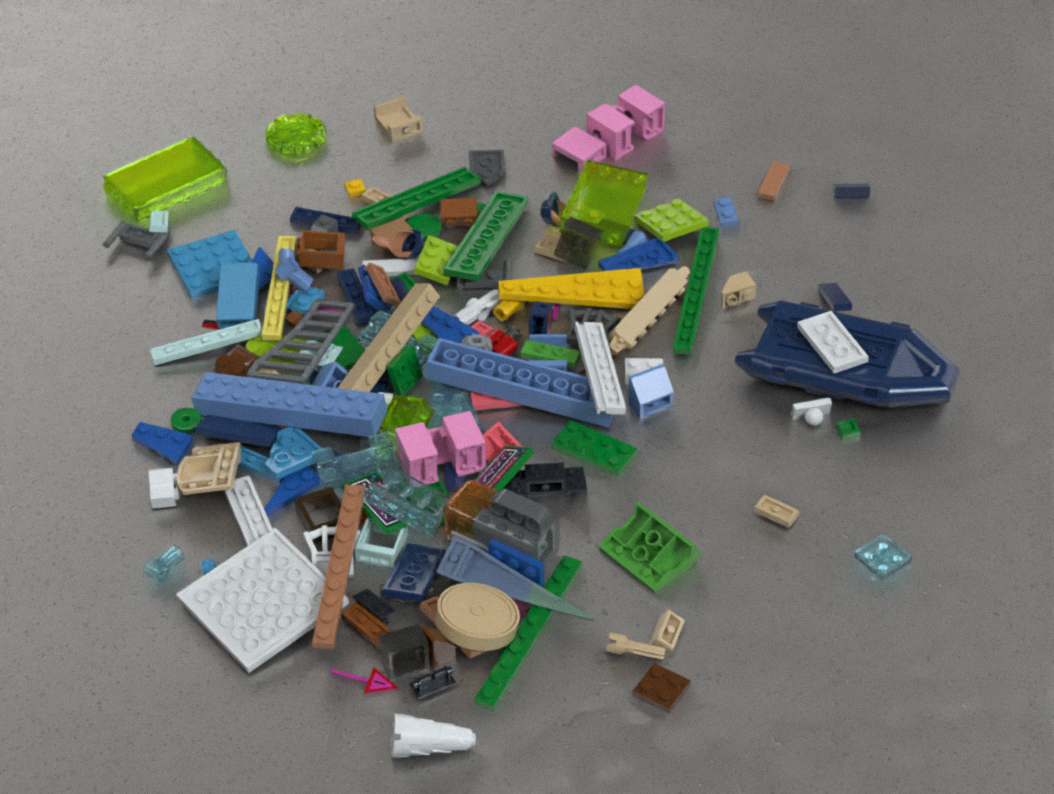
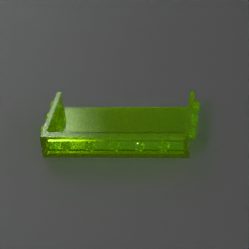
[103,136,228,223]
[559,160,648,247]

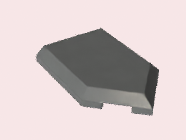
[469,150,505,186]

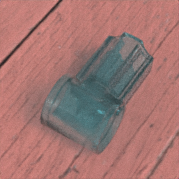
[143,545,185,583]

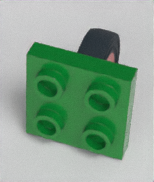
[379,344,423,396]

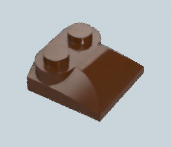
[214,344,260,377]

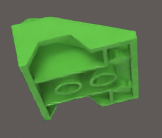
[598,501,701,592]

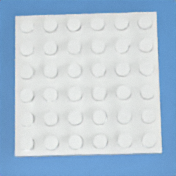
[176,528,349,673]

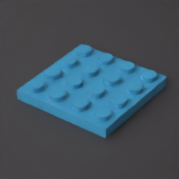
[167,230,252,299]

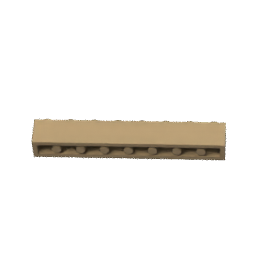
[338,283,440,392]

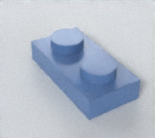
[713,197,739,227]

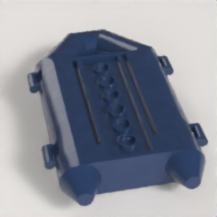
[735,300,960,408]

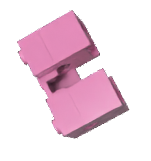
[587,85,665,160]
[395,411,486,488]

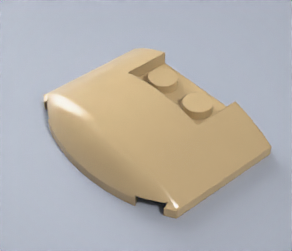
[177,442,241,495]

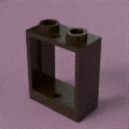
[295,486,341,544]

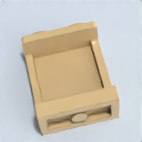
[374,96,423,142]

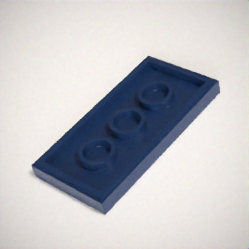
[195,414,282,447]
[382,543,446,602]

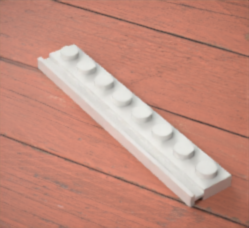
[575,322,626,415]
[223,476,273,546]

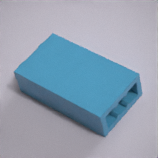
[216,262,260,329]

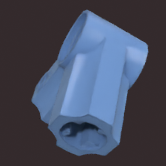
[275,248,313,291]

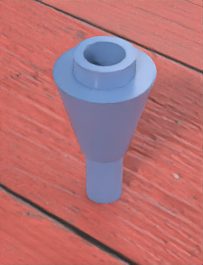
[617,230,646,253]

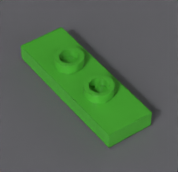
[521,340,580,368]

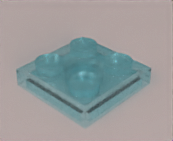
[854,533,912,581]

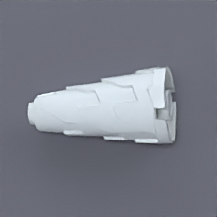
[391,713,476,758]

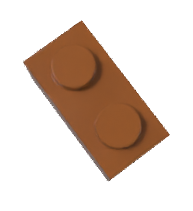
[440,198,478,228]

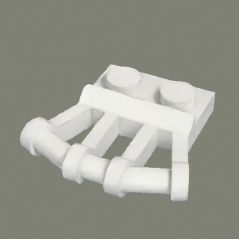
[302,525,361,578]

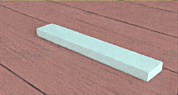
[150,319,262,366]

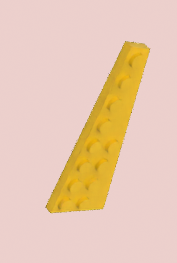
[498,268,645,309]

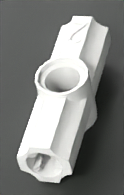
[453,289,503,325]

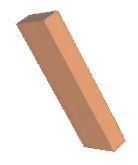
[757,161,790,201]
[366,263,401,307]

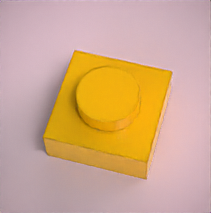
[344,179,366,199]

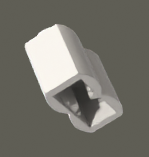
[149,468,179,509]

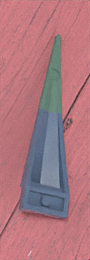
[436,536,595,621]

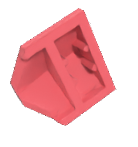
[482,421,522,463]

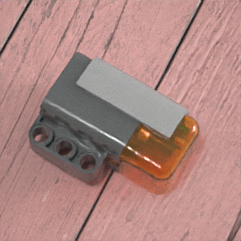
[443,480,560,568]

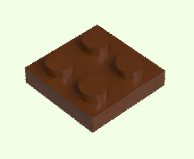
[632,663,691,714]

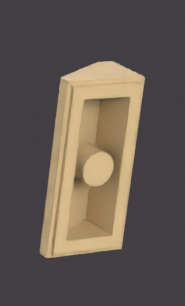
[649,609,685,652]

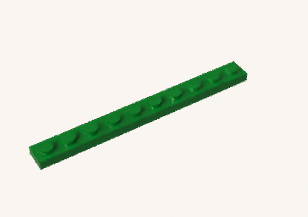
[673,227,719,355]
[474,555,582,711]

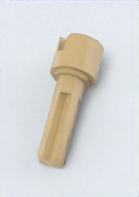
[606,632,665,660]

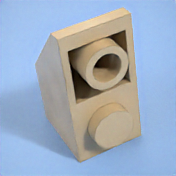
[721,271,756,308]

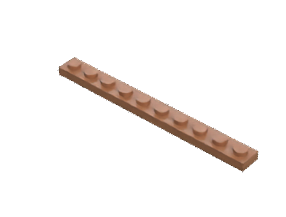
[312,485,366,649]

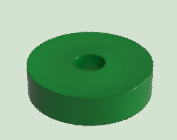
[171,408,202,434]

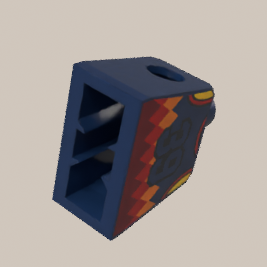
[528,301,554,340]

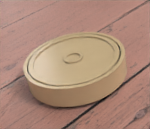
[435,583,520,651]

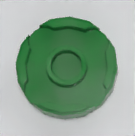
[407,214,442,242]

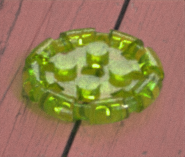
[265,112,327,156]

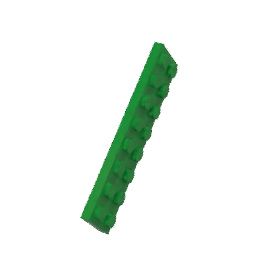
[444,191,529,281]

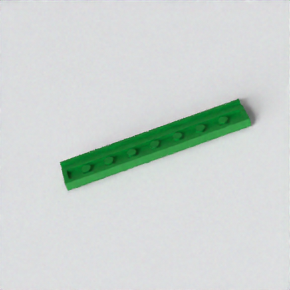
[352,167,481,230]

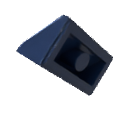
[833,184,870,198]

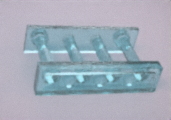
[364,465,459,539]

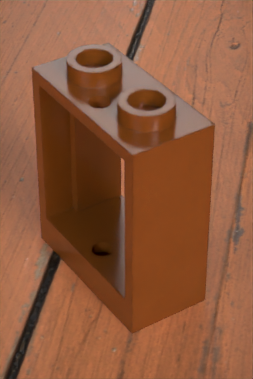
[296,230,345,269]

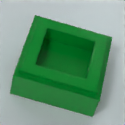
[836,419,861,440]

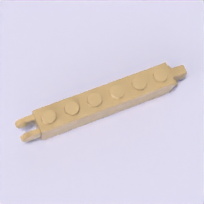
[607,266,690,356]

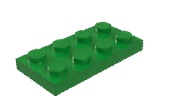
[551,420,638,478]

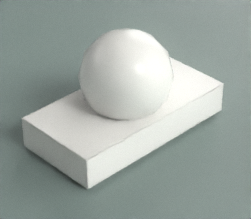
[791,398,832,426]

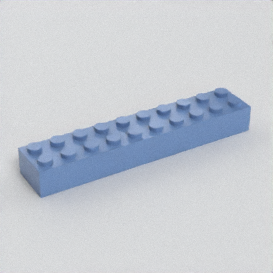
[426,338,622,427]
[191,372,387,438]

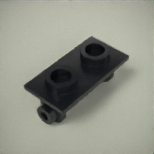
[353,589,396,625]
[409,665,456,699]

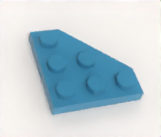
[265,427,327,480]

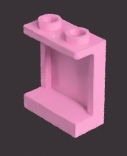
[552,127,606,174]

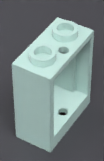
[355,516,408,568]

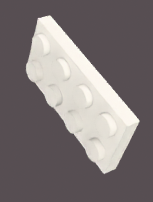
[797,311,868,373]

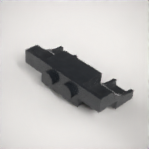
[506,462,587,498]

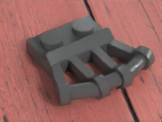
[567,308,621,346]

